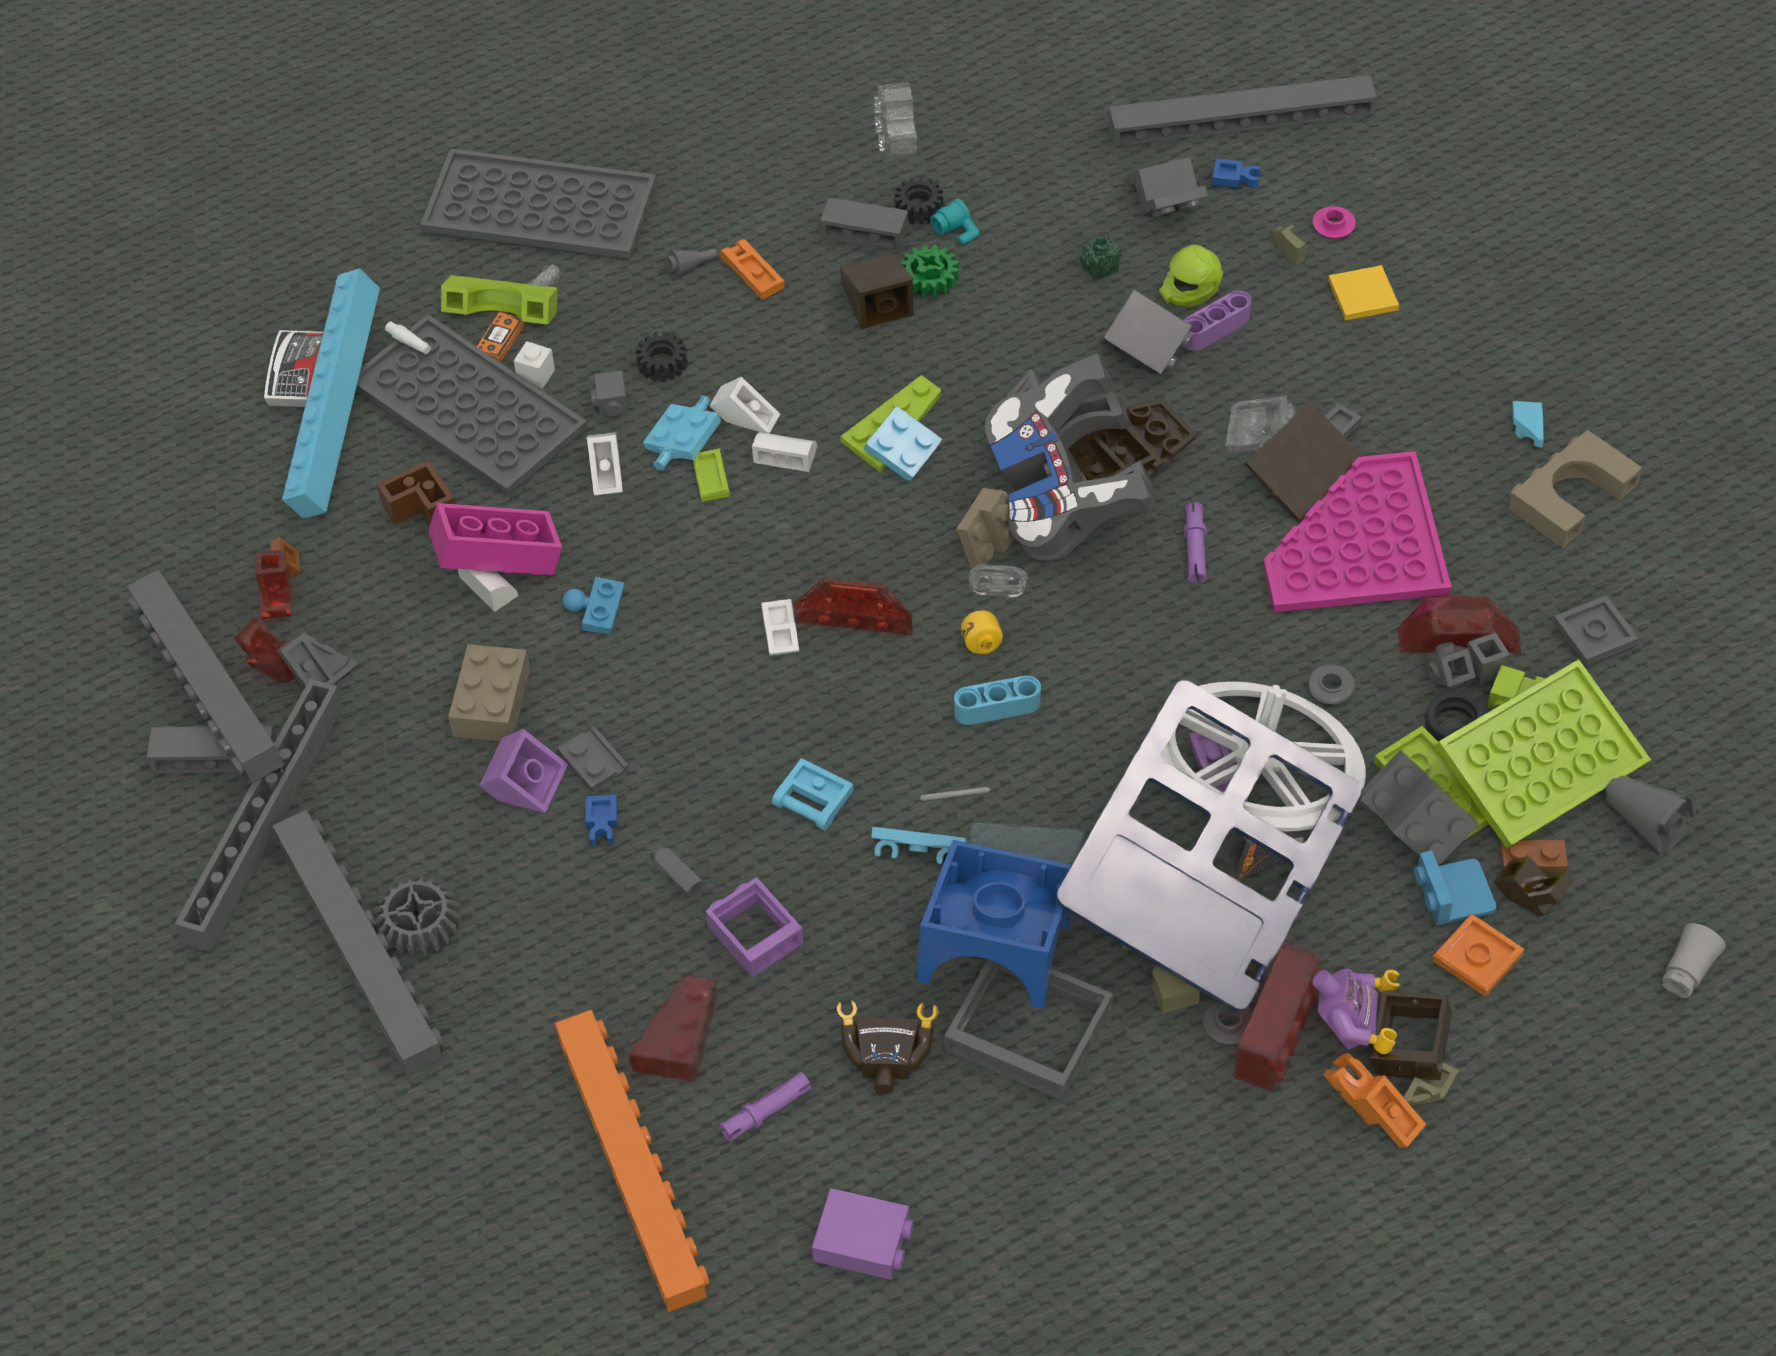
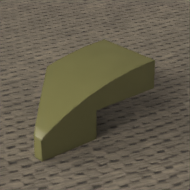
[1271,224,1306,266]
[1404,1063,1459,1106]

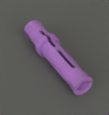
[1183,502,1207,583]
[719,1072,812,1142]

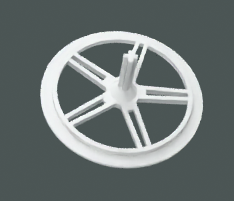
[1157,682,1366,831]

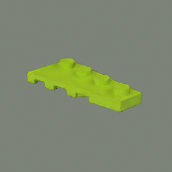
[840,375,942,472]

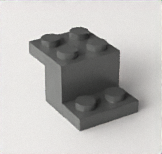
[1125,157,1208,218]
[1359,750,1479,866]

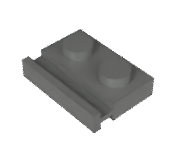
[557,726,629,792]

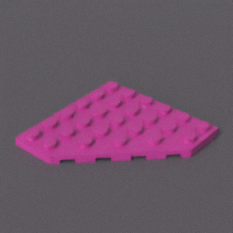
[1263,451,1451,612]

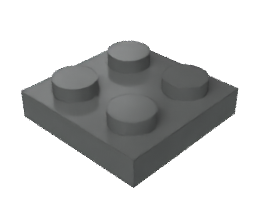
[1553,595,1639,666]

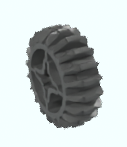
[374,875,460,958]

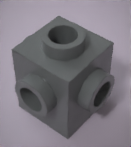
[1426,642,1476,689]

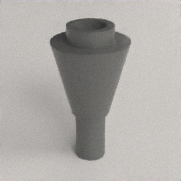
[666,249,717,276]

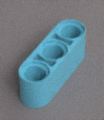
[954,676,1041,725]

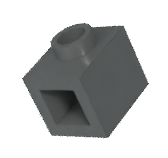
[591,371,628,417]
[1467,632,1510,686]

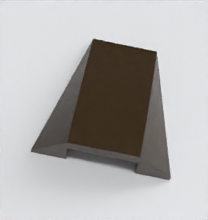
[1068,399,1197,481]

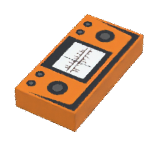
[477,312,525,363]

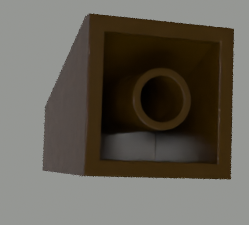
[840,253,914,329]

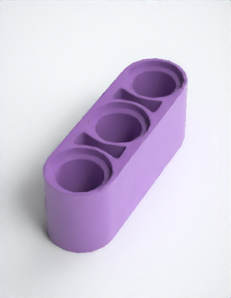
[1184,291,1252,351]

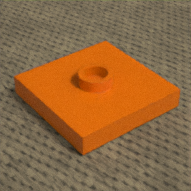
[1433,913,1524,997]

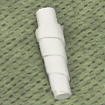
[385,321,431,354]

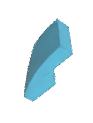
[1512,401,1543,447]

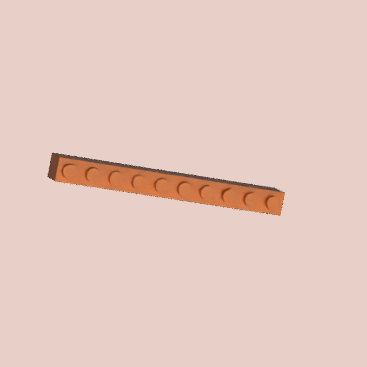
[555,1010,710,1312]

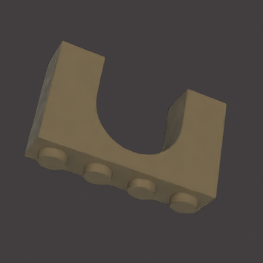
[1509,430,1642,548]

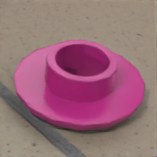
[1312,206,1356,239]

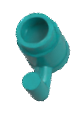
[930,198,980,246]

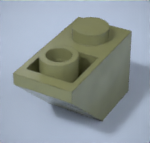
[1151,965,1201,1014]

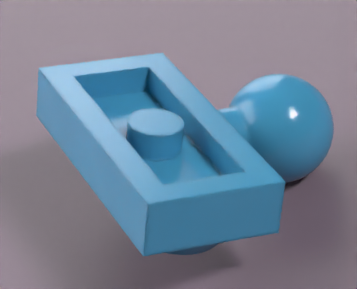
[562,577,624,634]

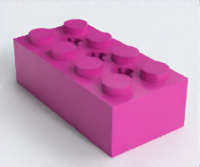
[429,503,562,575]

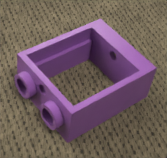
[705,877,804,978]

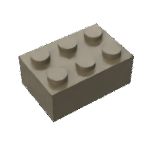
[448,644,530,741]

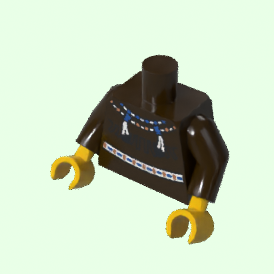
[837,1001,939,1094]

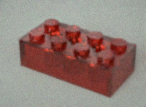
[1235,942,1323,1092]

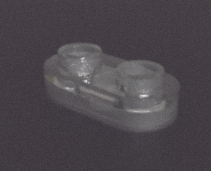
[968,564,1028,597]

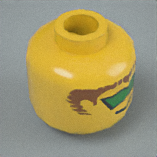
[961,610,1003,655]

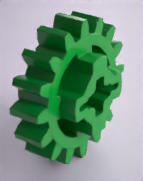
[900,245,959,297]

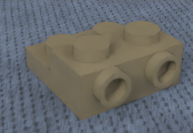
[956,488,1015,572]

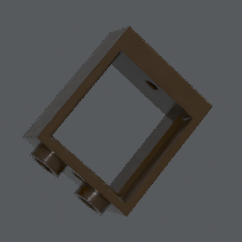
[1370,990,1452,1080]

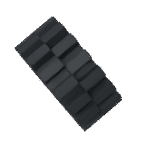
[894,176,943,225]
[636,331,687,382]

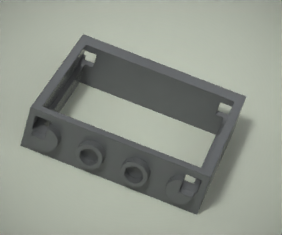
[944,959,1113,1101]

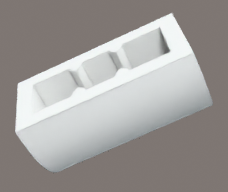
[752,432,817,472]
[458,569,518,612]

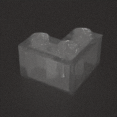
[873,82,917,159]

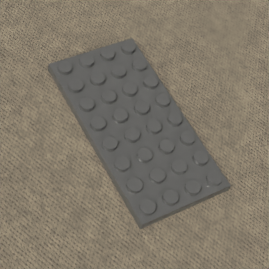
[420,149,657,259]
[356,314,588,496]

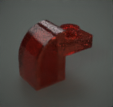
[255,549,293,620]
[234,618,294,683]

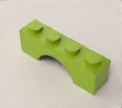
[441,275,557,325]

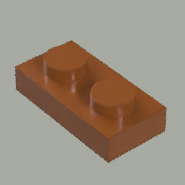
[1500,840,1568,871]

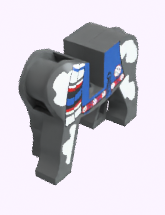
[985,353,1157,562]

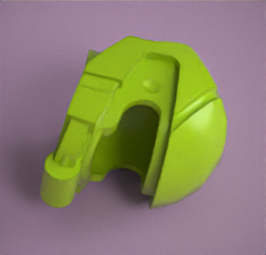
[1159,245,1223,308]

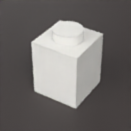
[514,341,555,389]

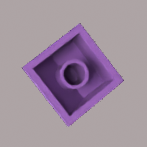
[479,729,568,813]

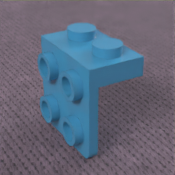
[1414,851,1496,926]

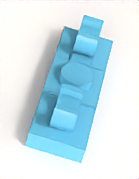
[871,827,968,864]

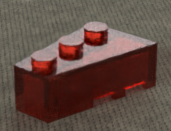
[629,975,717,1082]

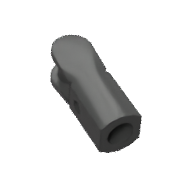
[655,848,704,899]

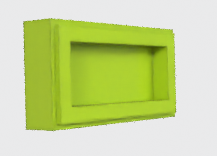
[693,448,730,502]

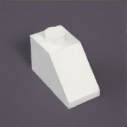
[710,377,780,434]
[587,432,623,495]

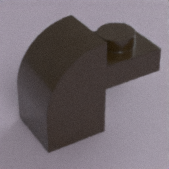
[1493,857,1574,916]

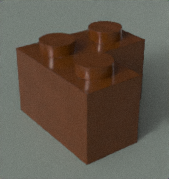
[377,460,456,526]

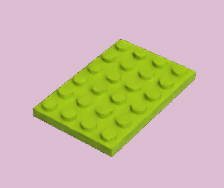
[1435,659,1651,849]

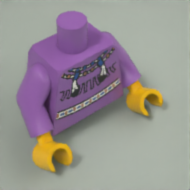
[1313,969,1400,1054]

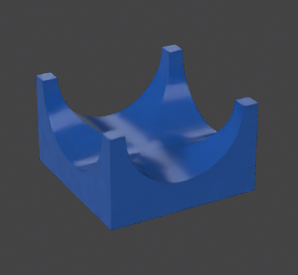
[917,840,1073,1009]

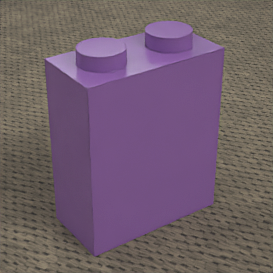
[812,1188,914,1280]

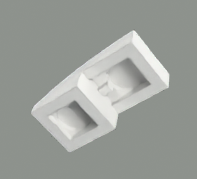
[762,599,799,656]

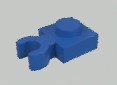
[1212,158,1261,188]
[585,795,618,847]

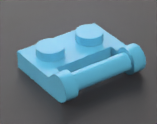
[772,758,854,831]

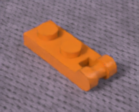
[719,239,785,300]

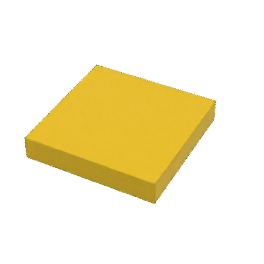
[1328,265,1399,321]

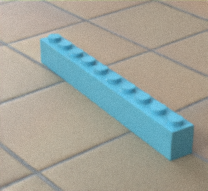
[282,268,380,518]

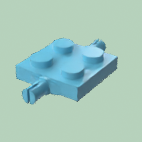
[643,395,721,471]

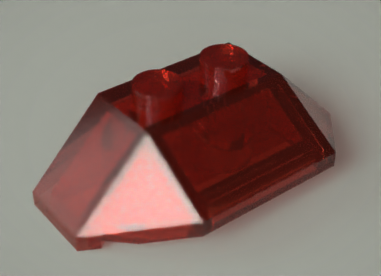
[794,577,913,635]
[1398,596,1521,654]

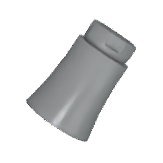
[1662,923,1726,998]

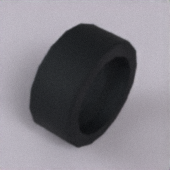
[1425,692,1485,742]

